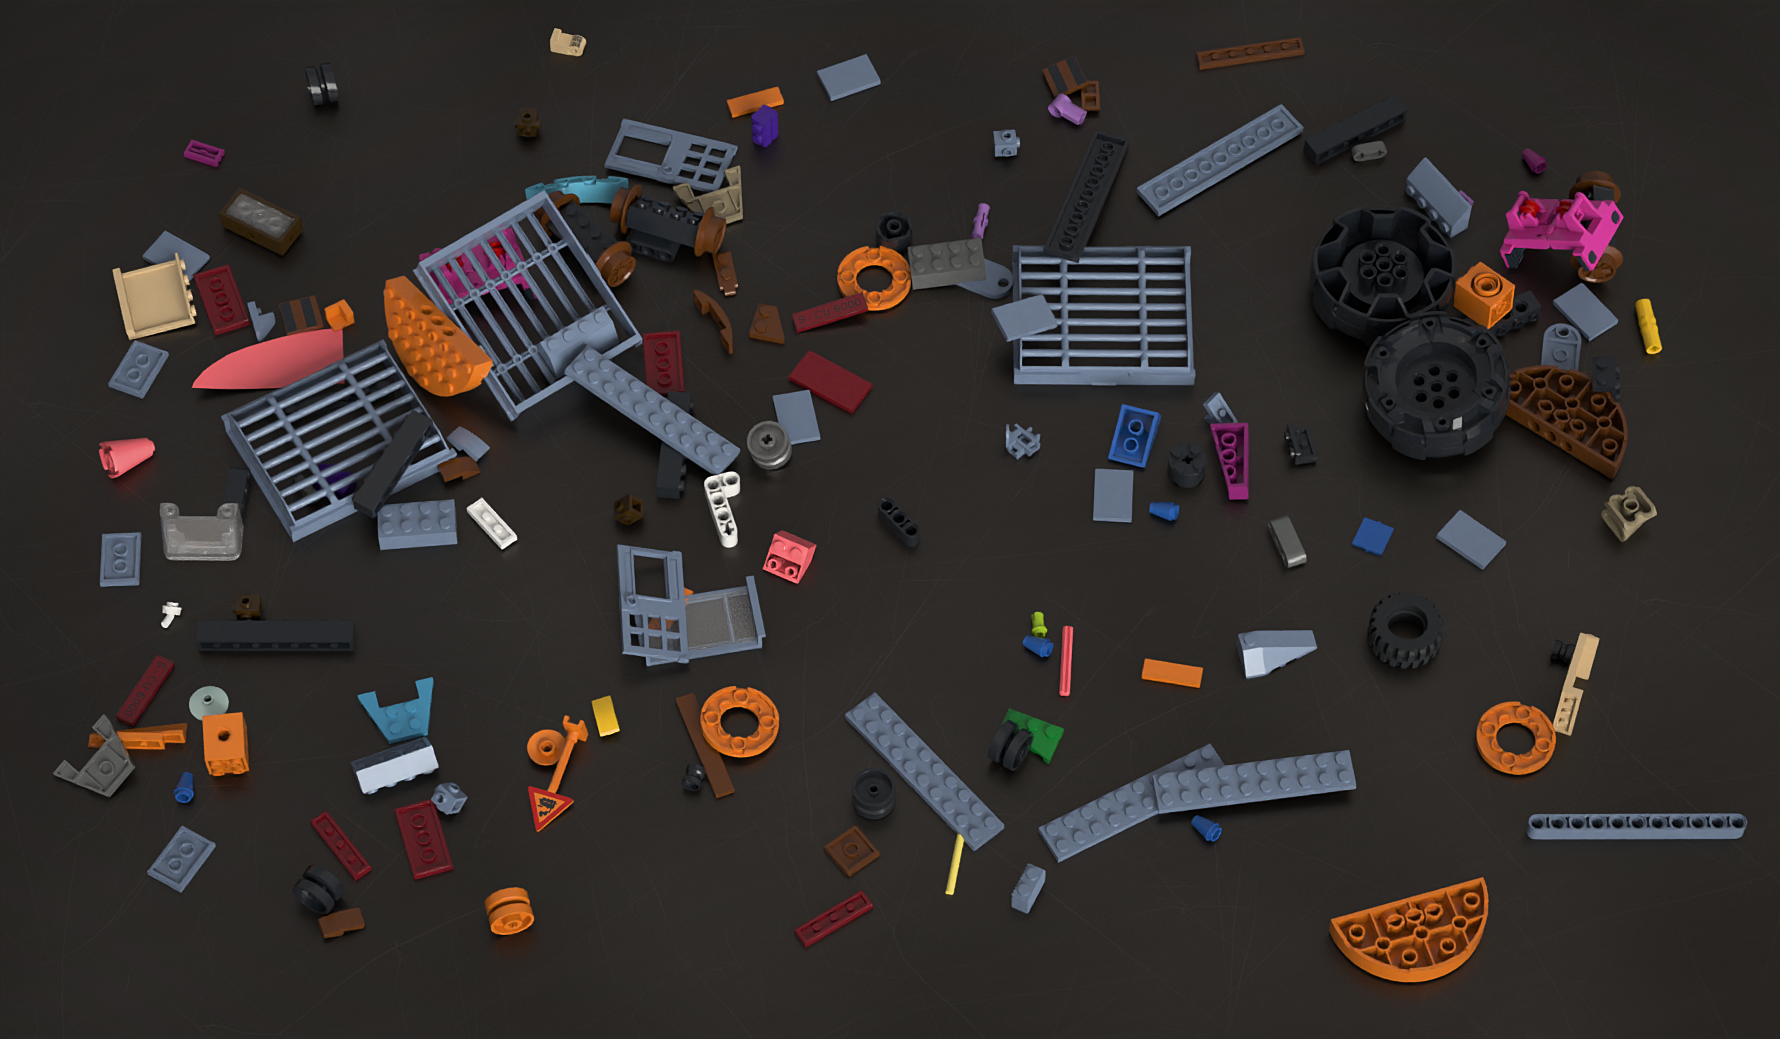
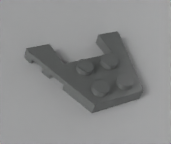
[53,714,135,797]

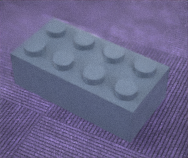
[378,499,458,550]

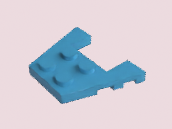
[358,677,434,744]

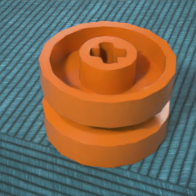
[484,887,534,935]

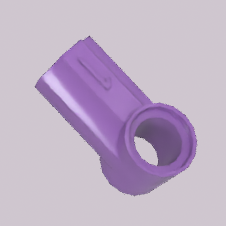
[1048,94,1087,125]

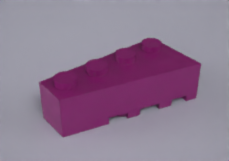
[1210,423,1249,499]

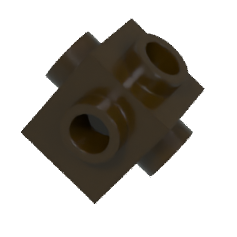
[514,107,541,137]
[614,494,644,525]
[233,593,263,621]

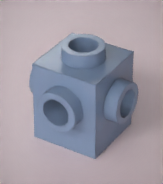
[993,130,1020,157]
[431,782,468,815]

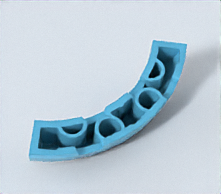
[525,176,628,204]

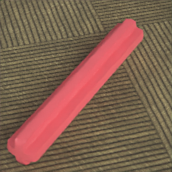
[1059,626,1073,696]

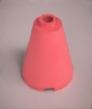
[99,438,155,479]

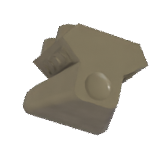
[1601,486,1657,542]

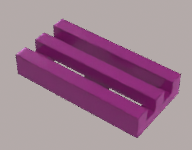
[184,139,225,167]

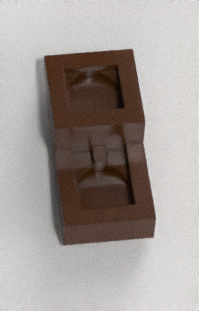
[1081,81,1100,111]
[437,456,481,482]
[318,907,365,938]

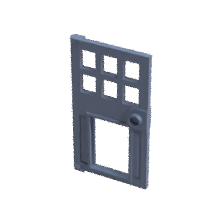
[605,119,738,192]
[616,544,689,663]

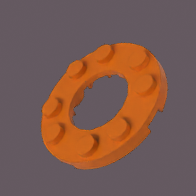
[837,246,911,311]
[700,686,779,757]
[1476,702,1556,775]

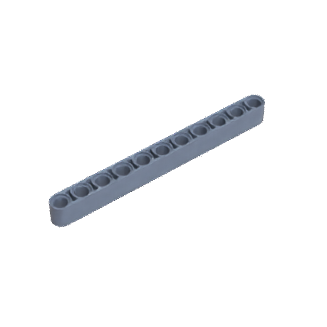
[1526,814,1747,839]

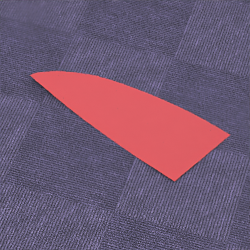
[192,329,344,389]

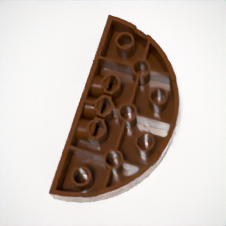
[1506,365,1628,480]

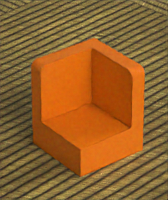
[324,299,354,332]

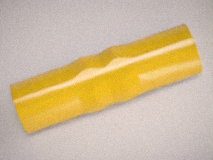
[1635,299,1662,354]

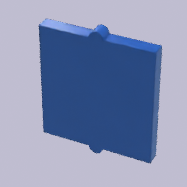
[1352,517,1394,556]

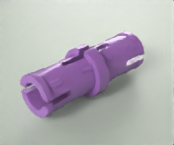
[971,203,990,240]

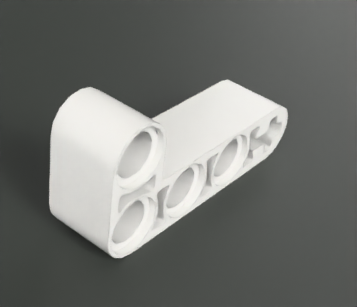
[704,472,740,548]

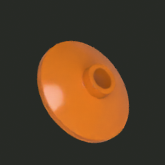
[527,730,566,765]

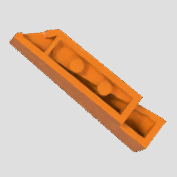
[88,723,187,749]

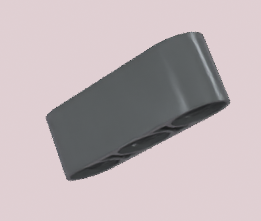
[1268,515,1306,568]

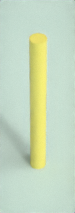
[945,833,964,895]

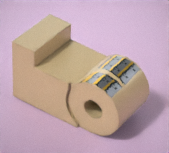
[550,28,586,56]

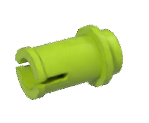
[1031,612,1047,638]

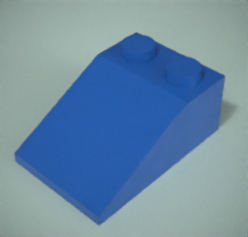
[1108,404,1161,468]

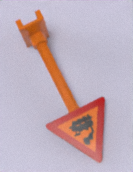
[528,715,588,832]

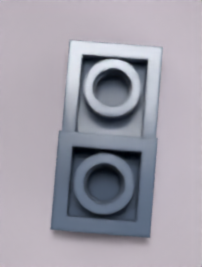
[446,426,490,461]

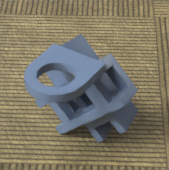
[1006,423,1040,459]

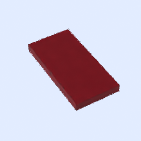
[193,264,251,335]
[642,331,685,398]
[789,350,872,414]
[394,799,453,880]

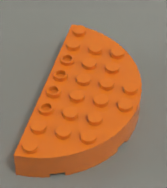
[383,276,493,397]
[1329,877,1489,982]

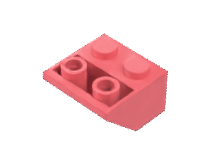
[763,530,816,584]

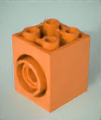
[1453,262,1515,329]
[202,712,249,776]

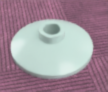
[189,686,229,721]

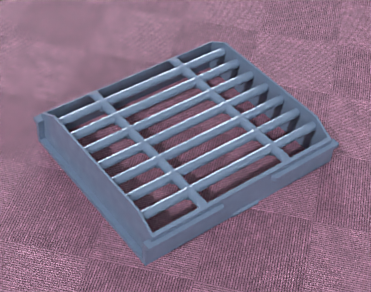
[413,190,643,421]
[1012,245,1195,385]
[221,340,457,542]

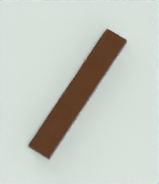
[1196,37,1304,70]
[675,692,735,798]

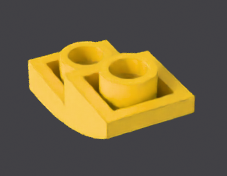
[591,695,620,737]

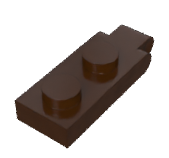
[712,251,738,296]

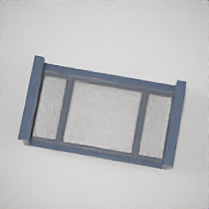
[634,576,766,666]

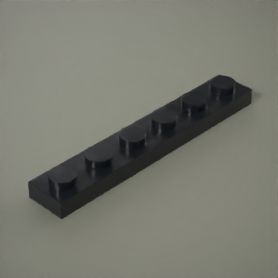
[282,378,395,423]

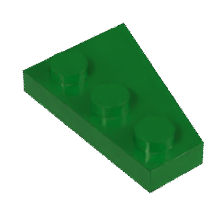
[1001,708,1064,764]

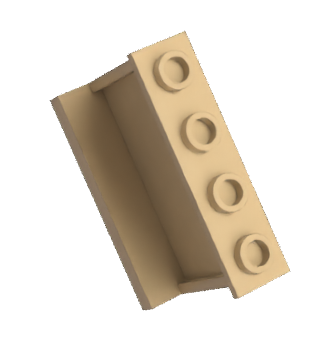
[112,253,197,340]
[1553,632,1600,736]

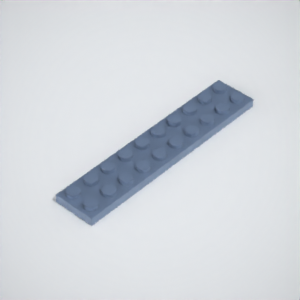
[1137,104,1304,216]
[564,345,741,475]
[845,692,1004,851]
[1038,744,1225,863]
[1152,750,1356,814]

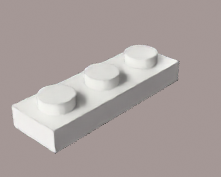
[467,498,517,549]

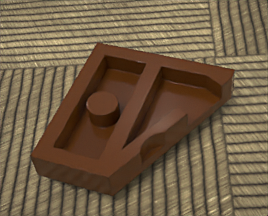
[749,303,785,344]

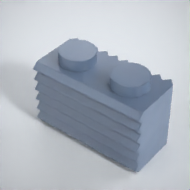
[1011,864,1046,913]

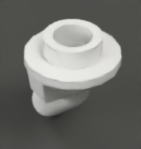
[161,602,182,628]

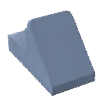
[247,301,275,343]
[1203,392,1238,424]

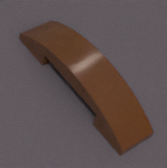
[693,289,733,355]

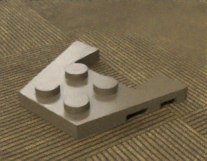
[673,166,743,224]

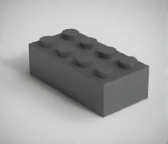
[908,238,986,290]

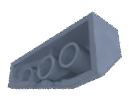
[1236,630,1317,679]

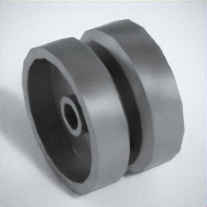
[747,421,792,470]

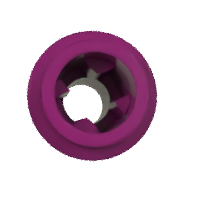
[1522,148,1547,173]

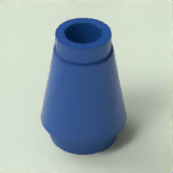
[1149,502,1179,521]
[1023,635,1053,657]
[174,772,194,803]
[1191,815,1222,841]

